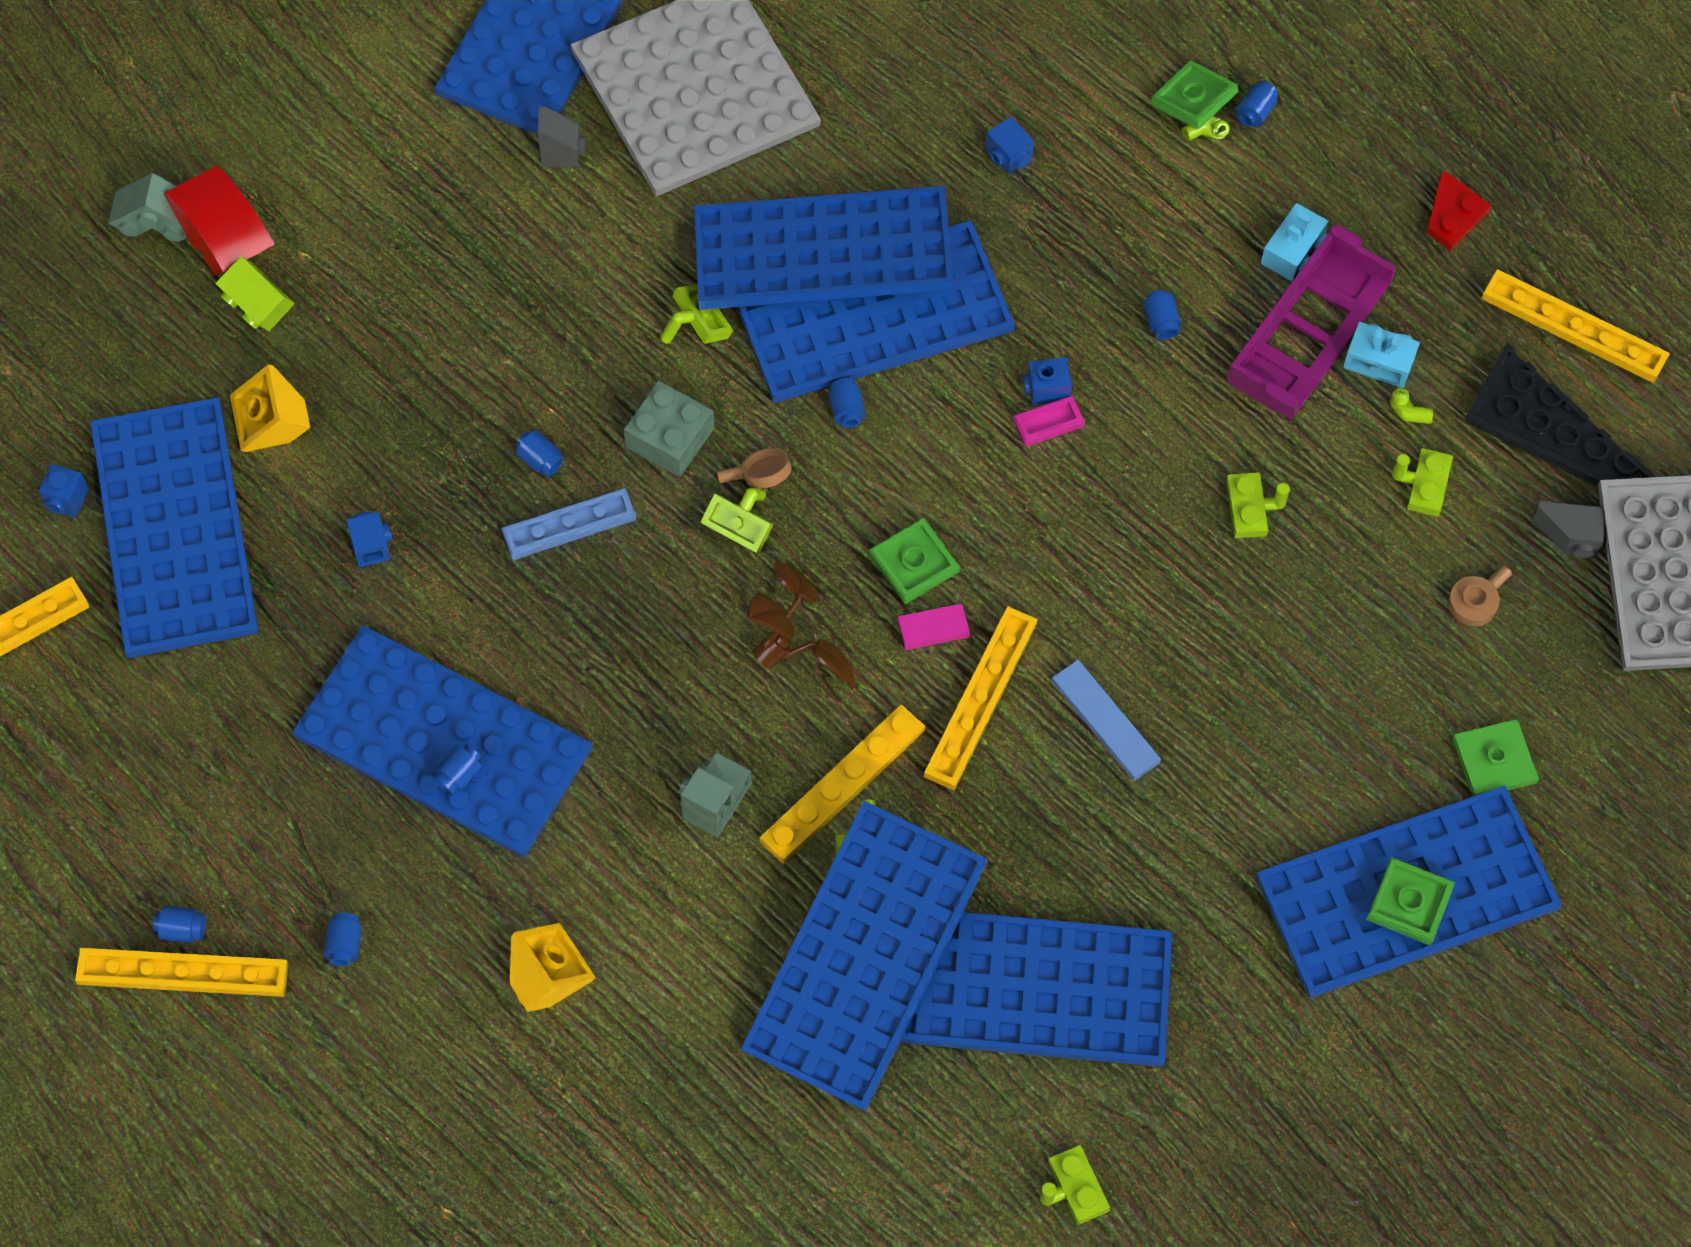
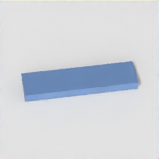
[502,488,636,560]
[1052,660,1161,781]

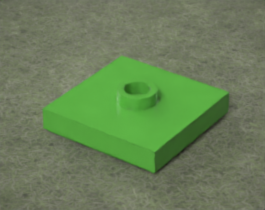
[1151,60,1239,130]
[869,518,960,604]
[1452,719,1539,796]
[1366,857,1455,946]

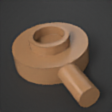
[718,447,792,489]
[1448,565,1512,626]

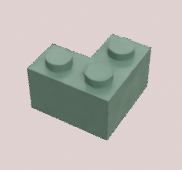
[108,173,187,242]
[679,753,752,838]

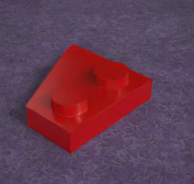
[1426,170,1492,252]

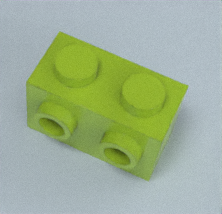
[215,256,295,331]

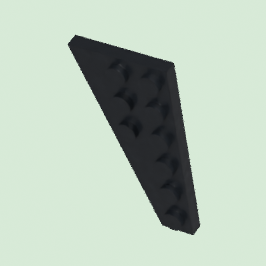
[1465,342,1656,487]

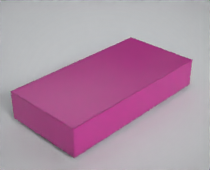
[1013,395,1085,447]
[898,603,970,651]

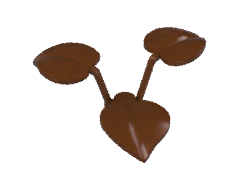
[747,561,855,690]

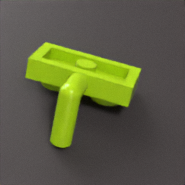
[660,284,733,344]
[1392,448,1453,517]
[1226,472,1290,538]
[700,488,774,553]
[1040,1145,1110,1225]

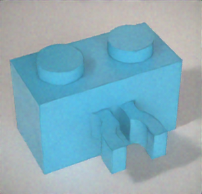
[1261,203,1329,282]
[1343,321,1420,388]

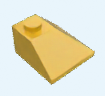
[230,364,310,452]
[510,923,596,1012]

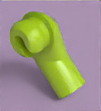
[1181,116,1230,141]
[1390,388,1433,424]

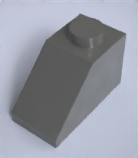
[538,107,586,167]
[1532,501,1604,558]

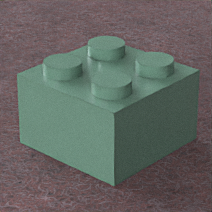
[624,381,714,477]

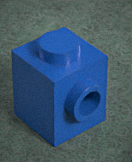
[985,116,1034,174]
[1022,357,1072,405]
[38,464,89,518]
[346,511,393,568]

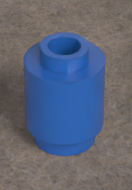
[1235,81,1278,127]
[1143,290,1181,340]
[828,378,866,428]
[515,430,564,477]
[432,744,482,795]
[153,905,206,943]
[323,913,362,967]

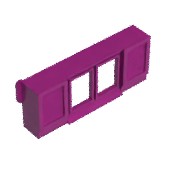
[1227,225,1396,420]

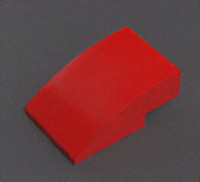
[163,165,275,276]

